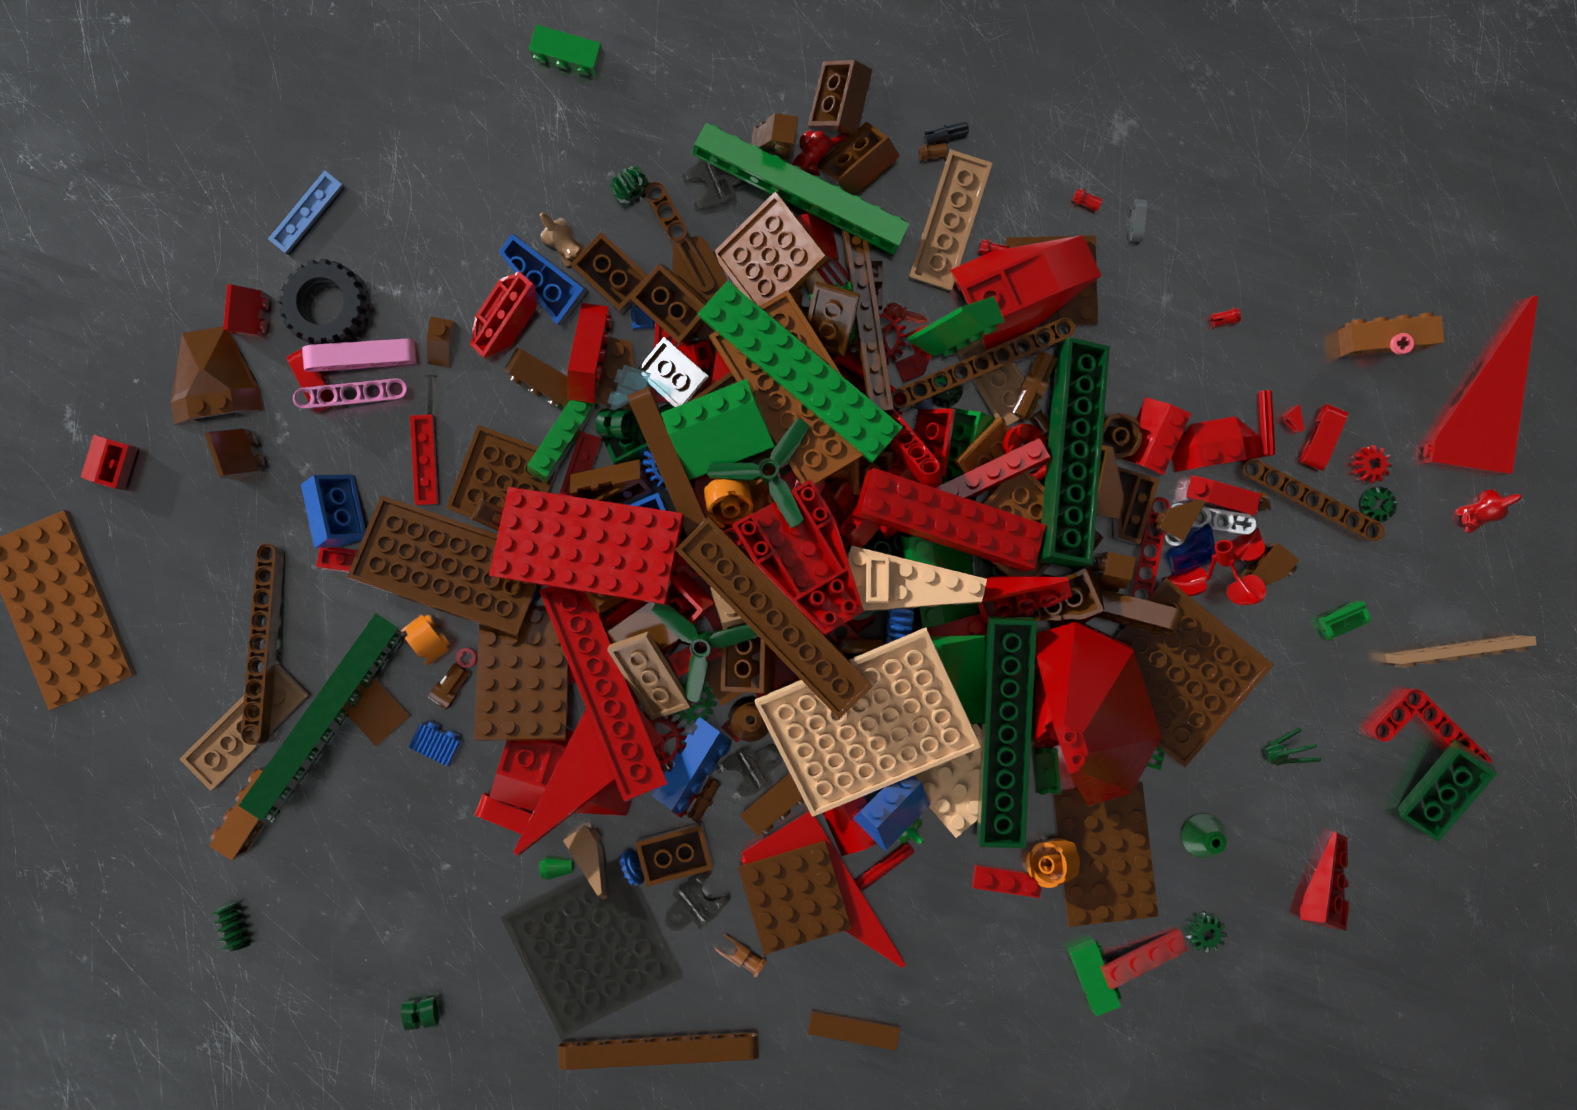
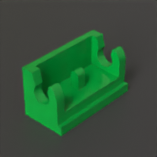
[1316,601,1371,641]
[1032,747,1061,795]

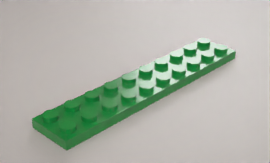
[697,281,903,463]

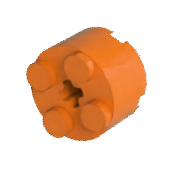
[704,478,753,528]
[400,614,451,666]
[1026,838,1080,888]

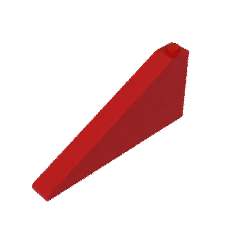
[1423,295,1538,475]
[513,702,664,857]
[740,809,906,968]

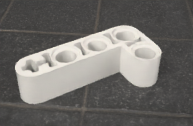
[1163,503,1256,546]

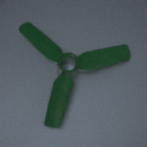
[707,418,810,528]
[651,604,759,702]

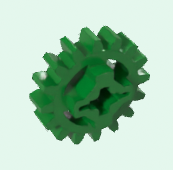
[672,677,717,725]

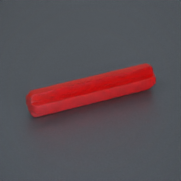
[1259,390,1276,456]
[856,842,915,891]

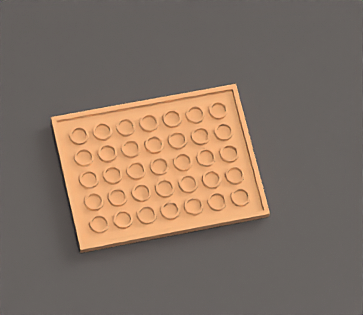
[755,627,981,817]

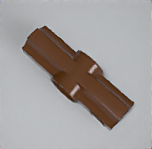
[1011,351,1057,421]

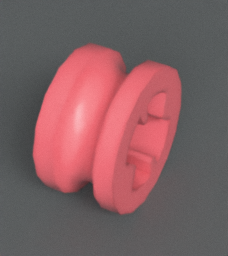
[1390,333,1414,355]
[456,648,478,668]

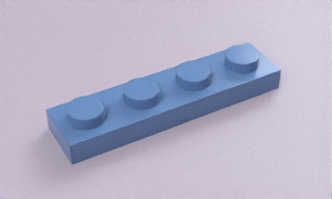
[268,170,344,255]

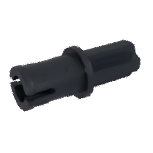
[924,122,969,145]

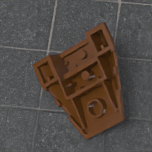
[171,326,263,425]

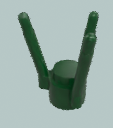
[1266,728,1321,766]

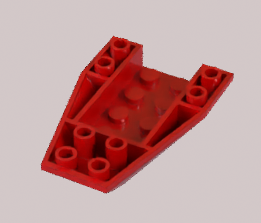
[950,235,1102,351]
[732,479,864,635]
[489,728,632,816]

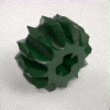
[610,166,649,204]
[1187,914,1227,953]

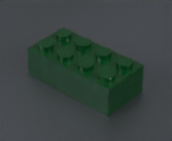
[1398,739,1497,843]

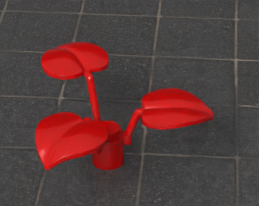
[1167,527,1266,605]

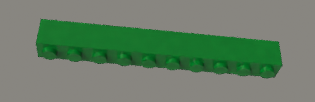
[692,123,909,255]

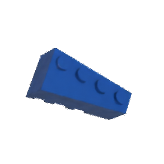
[499,234,588,326]
[651,717,732,815]

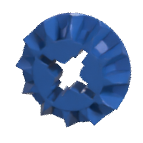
[619,850,645,886]

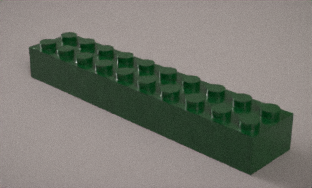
[1038,337,1110,570]
[238,613,402,825]
[977,616,1037,849]

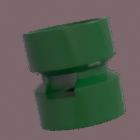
[595,408,638,439]
[401,997,439,1031]

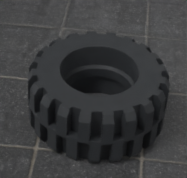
[278,259,371,345]

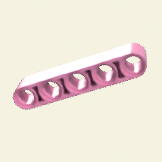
[302,339,417,372]
[293,379,407,409]

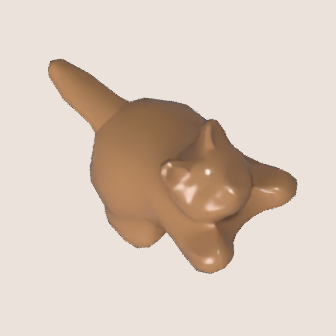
[540,212,586,268]

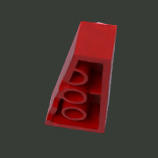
[567,303,612,403]

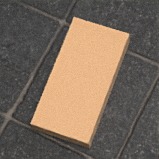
[866,556,890,604]

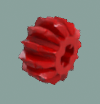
[1352,445,1393,484]

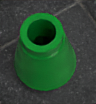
[539,858,572,880]

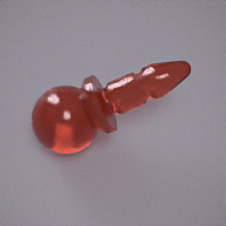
[886,302,927,322]

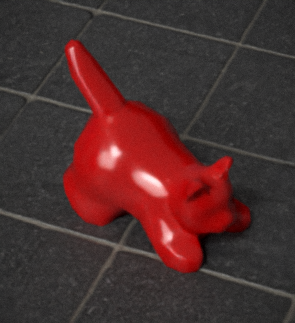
[792,130,847,176]
[1456,489,1522,533]

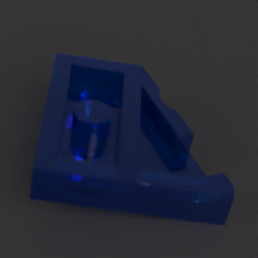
[1169,523,1216,575]

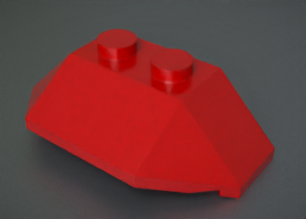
[470,271,537,358]
[1172,416,1263,472]

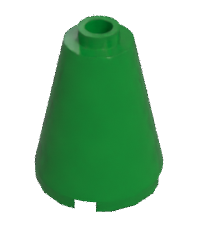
[1181,813,1227,859]

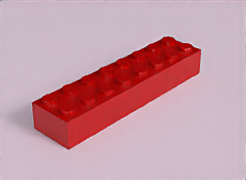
[854,468,1046,572]

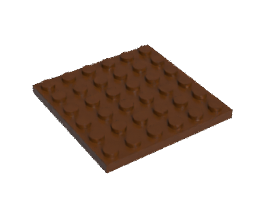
[1115,577,1274,767]

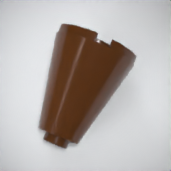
[728,697,769,742]

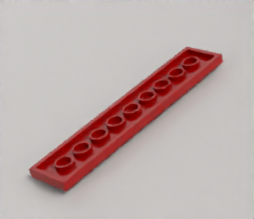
[539,586,667,802]

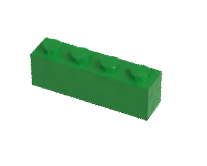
[527,400,595,484]

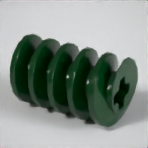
[211,901,251,952]

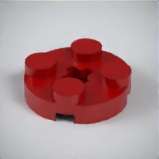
[1002,423,1046,454]

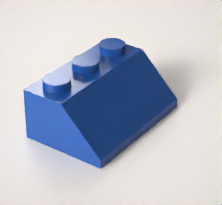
[301,474,366,548]
[853,775,930,851]

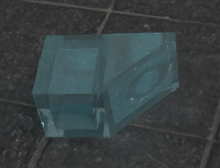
[607,365,651,411]

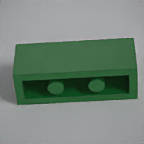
[529,24,603,75]
[1068,939,1122,1017]

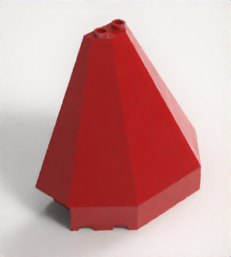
[1035,619,1162,806]

